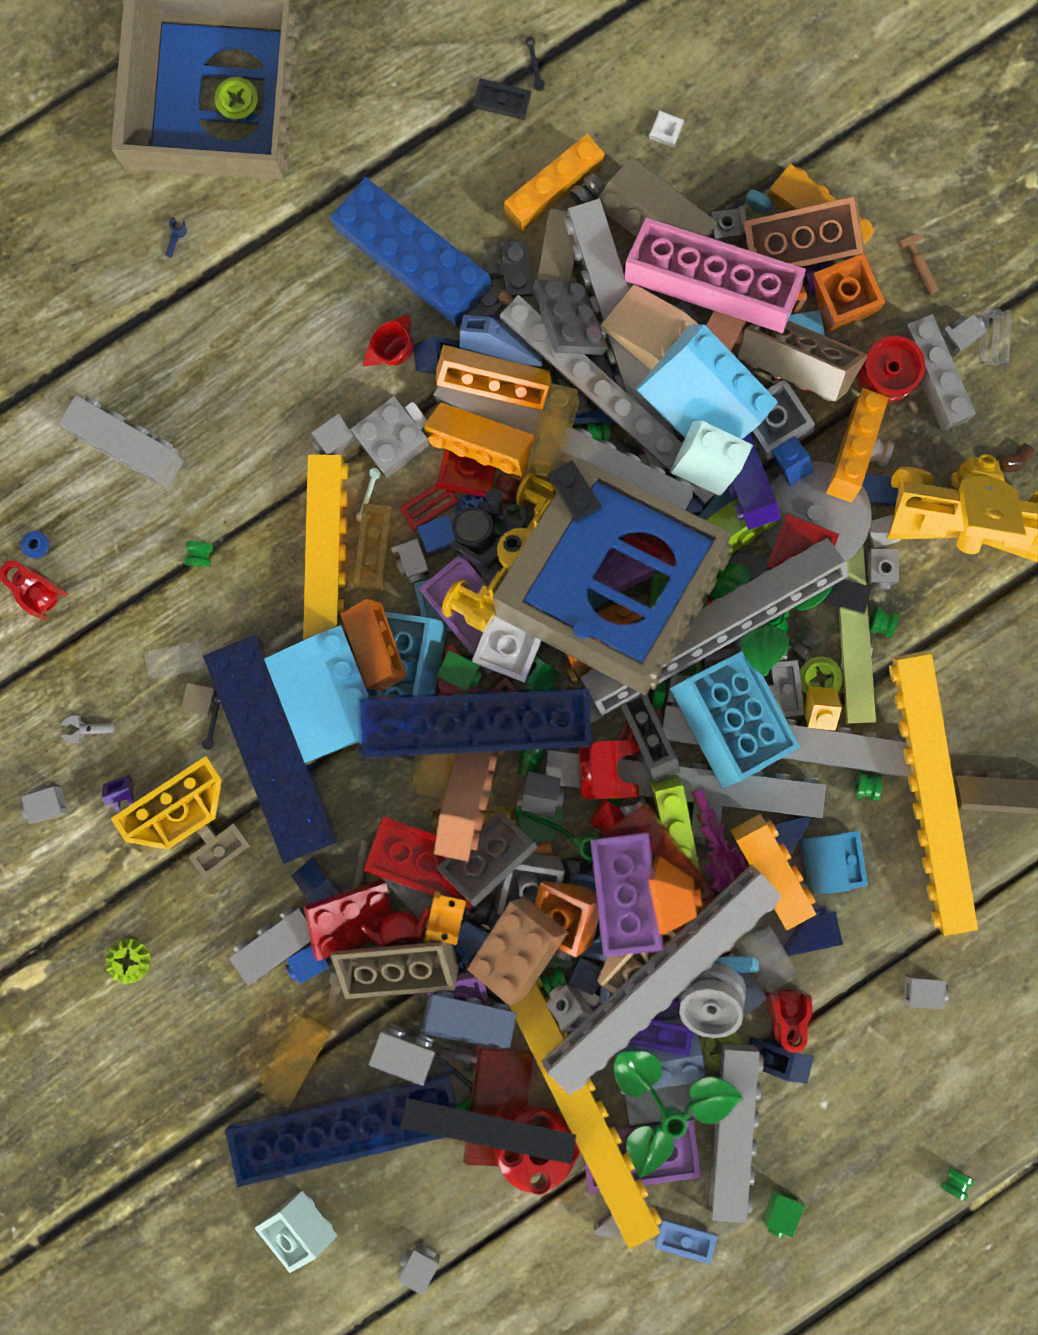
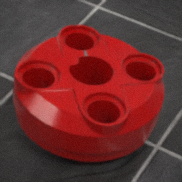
[494,1106,580,1195]

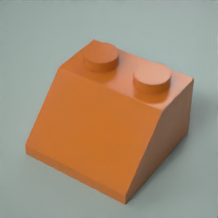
[813,253,885,333]
[535,881,599,957]

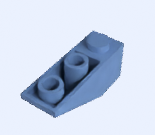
[460,315,543,366]

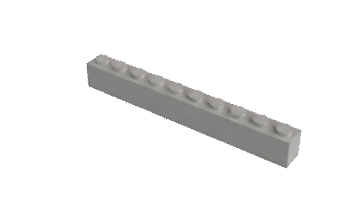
[564,199,676,471]
[434,386,693,510]
[581,538,848,715]
[661,702,912,778]
[545,746,826,818]
[541,865,782,1095]

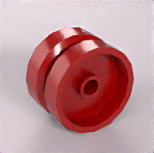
[857,335,926,404]

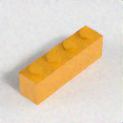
[504,134,605,233]
[767,164,875,260]
[436,345,552,411]
[825,388,889,503]
[424,402,539,477]
[731,814,816,931]

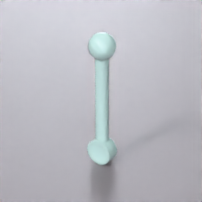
[356,468,380,522]

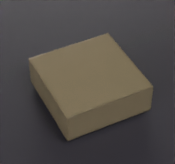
[181,683,216,716]

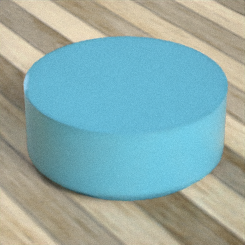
[745,190,773,213]

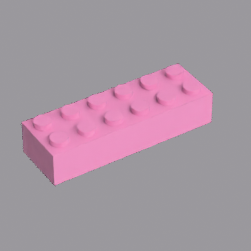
[625,218,806,333]

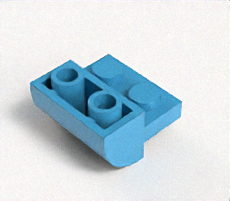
[800,830,868,894]

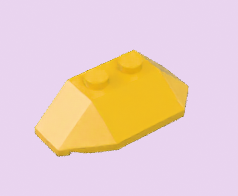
[111,756,222,850]

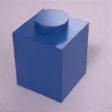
[771,436,814,486]
[417,515,455,556]
[286,945,332,984]

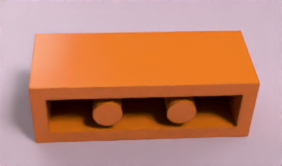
[341,599,408,691]

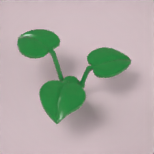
[708,562,833,676]
[516,797,648,884]
[614,1050,743,1178]

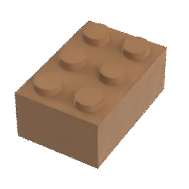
[467,897,568,1006]

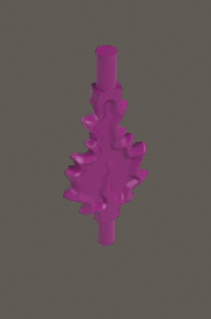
[691,788,749,892]

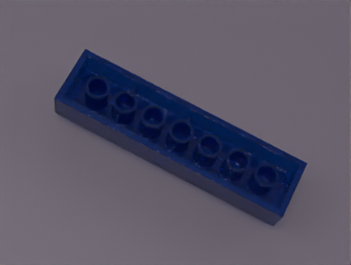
[203,635,339,864]
[357,687,591,758]
[225,1071,459,1187]

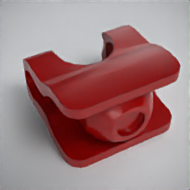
[0,560,69,620]
[578,741,639,800]
[765,990,812,1052]

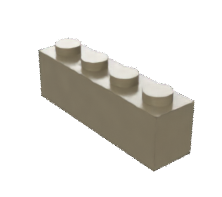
[533,208,579,315]

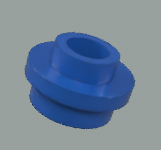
[21,531,49,559]

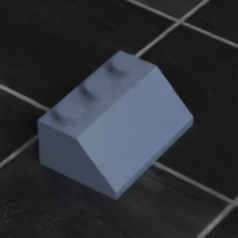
[417,991,516,1050]
[614,1016,705,1094]

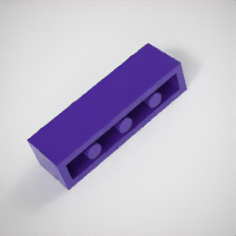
[727,433,781,530]

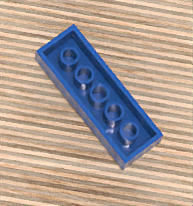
[330,177,492,327]

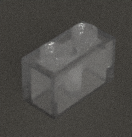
[737,924,799,992]

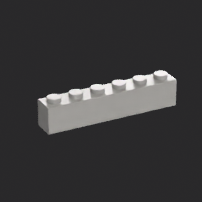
[709,1043,763,1223]

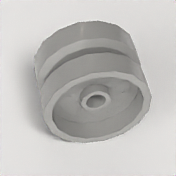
[679,963,746,1038]

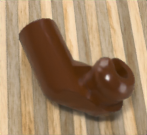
[995,443,1034,472]

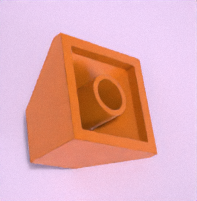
[648,857,703,934]

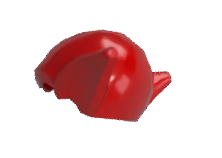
[363,314,414,367]
[361,908,431,947]

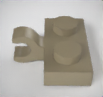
[188,823,251,879]

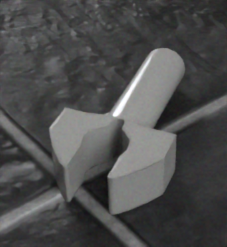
[60,715,115,744]

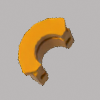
[424,891,466,945]

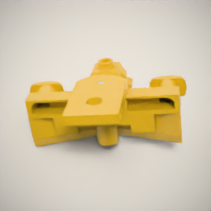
[886,454,1038,562]

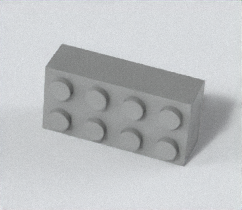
[59,395,183,489]

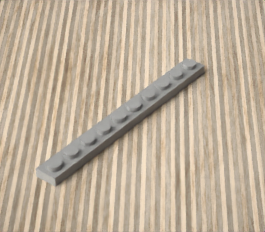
[500,295,714,503]

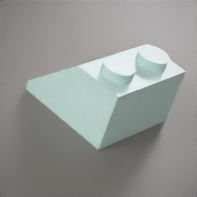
[670,421,752,496]
[255,1191,338,1273]

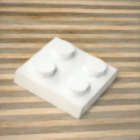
[472,614,541,683]

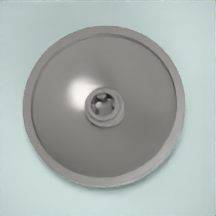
[762,462,872,563]

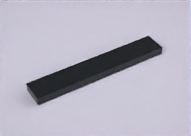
[728,550,872,615]
[400,1098,576,1164]

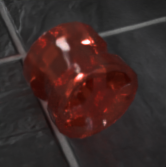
[496,474,521,504]

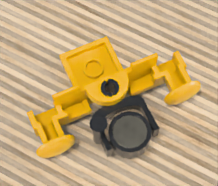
[442,470,557,632]

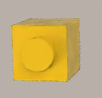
[804,686,842,730]

